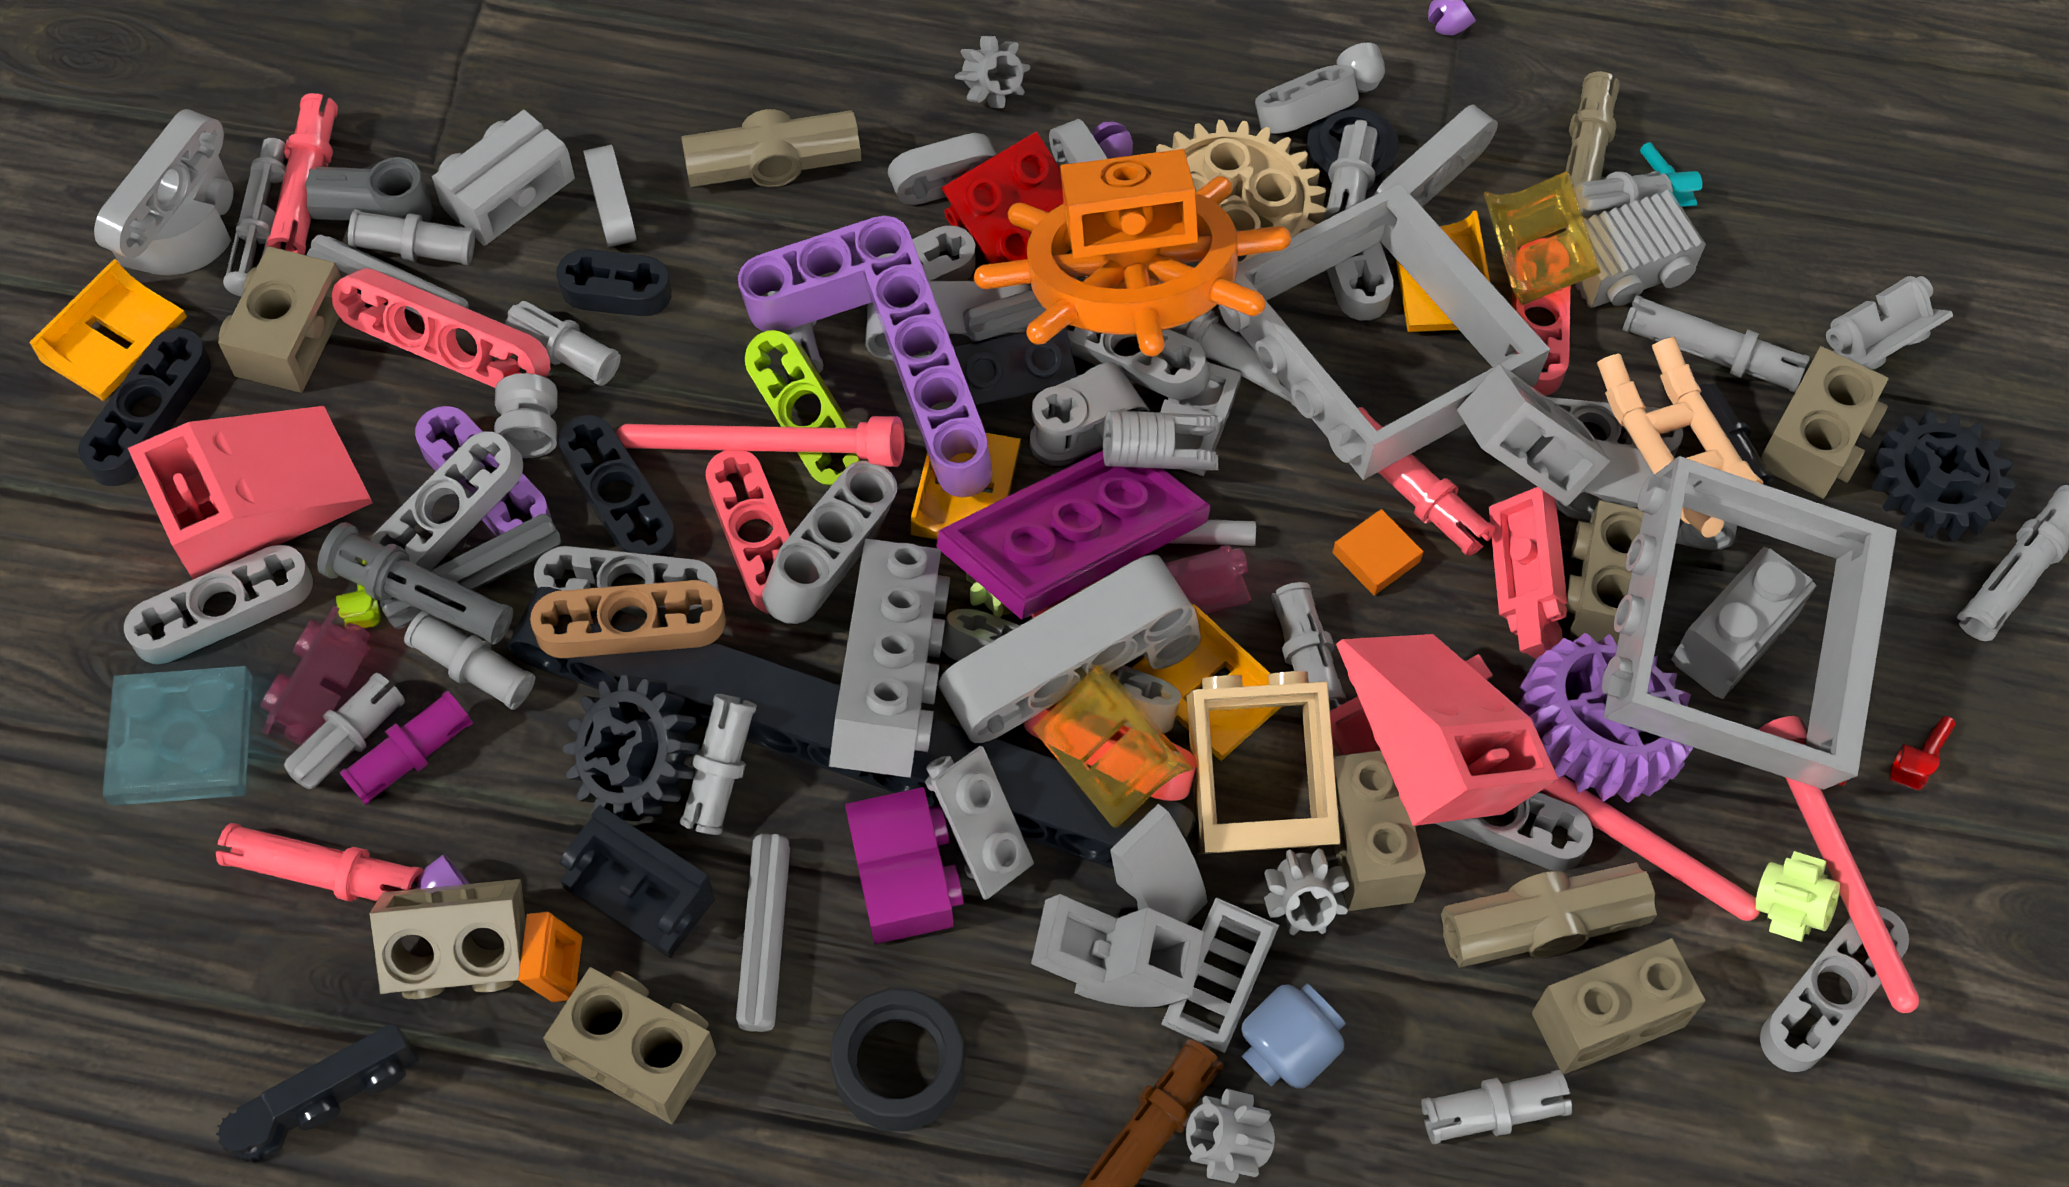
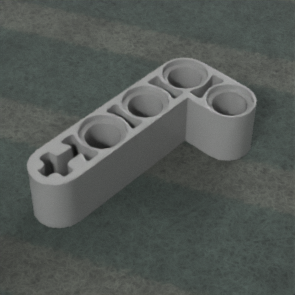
[938,555,1201,743]

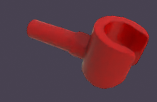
[1889,716,1956,790]

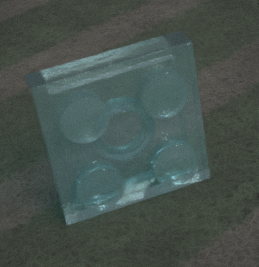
[103,666,253,806]

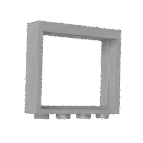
[1219,183,1550,480]
[1602,456,1897,790]

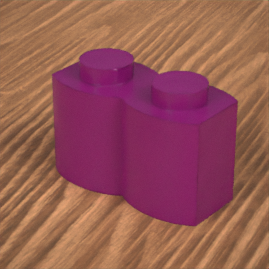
[845,787,964,945]

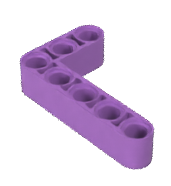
[738,216,993,498]

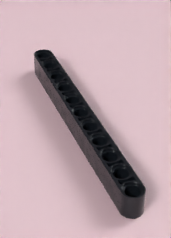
[508,586,1196,869]

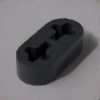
[557,249,672,316]

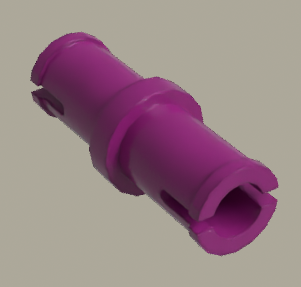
[339,691,474,806]

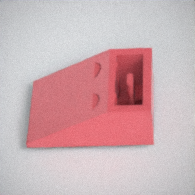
[128,406,373,579]
[1336,634,1558,826]

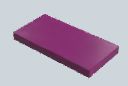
[937,451,1211,620]

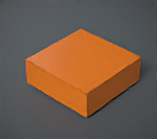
[1332,509,1424,596]
[518,912,582,1002]

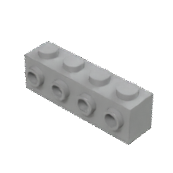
[829,538,950,778]

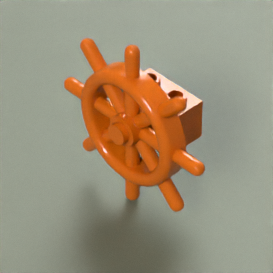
[974,149,1291,357]

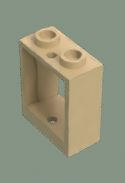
[1187,671,1340,854]

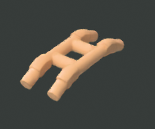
[1597,337,1763,538]

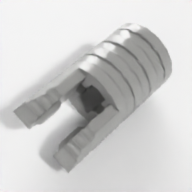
[1103,411,1218,470]

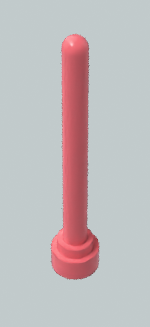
[616,416,905,467]
[1758,716,1919,1013]
[1540,776,1760,921]

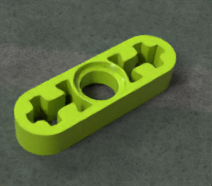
[745,330,868,487]

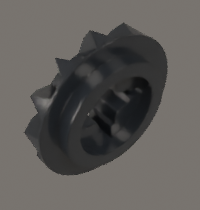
[1306,107,1399,183]

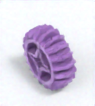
[1518,633,1693,803]

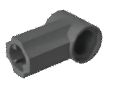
[306,157,434,222]

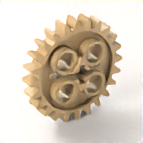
[1156,120,1326,264]

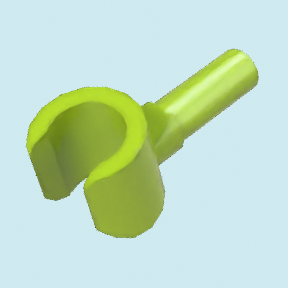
[336,560,381,632]

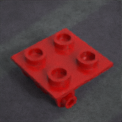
[941,131,1064,264]

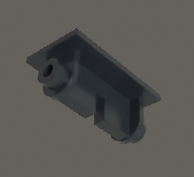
[953,327,1077,405]

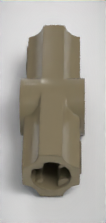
[681,109,861,188]
[1441,862,1657,968]

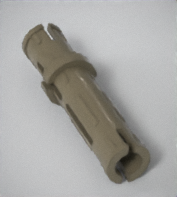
[1555,71,1620,229]

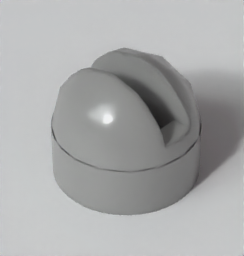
[1336,43,1385,93]

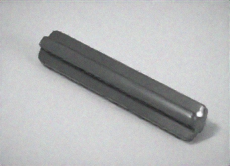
[380,514,562,629]

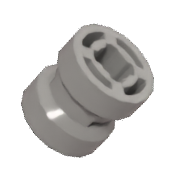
[494,373,558,458]

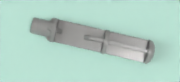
[223,138,286,297]

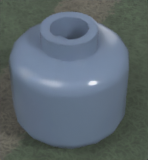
[1241,983,1346,1089]

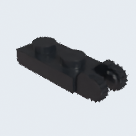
[216,1023,419,1163]

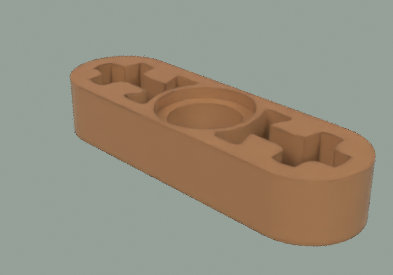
[530,580,726,658]

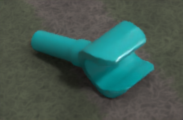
[1640,142,1702,207]

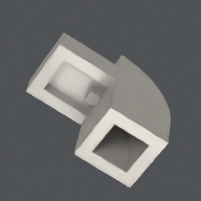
[112,156,234,276]
[1031,894,1204,1007]

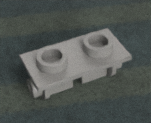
[1826,276,1953,370]
[925,746,1034,899]

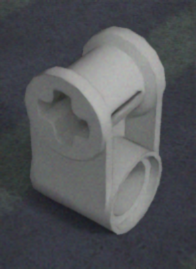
[1029,362,1150,466]

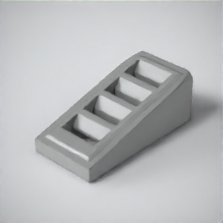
[1161,898,1279,1054]

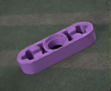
[415,406,551,536]

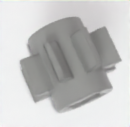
[955,36,1030,108]
[1264,848,1349,935]
[1186,1089,1275,1183]

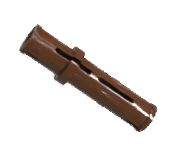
[1079,1039,1224,1187]

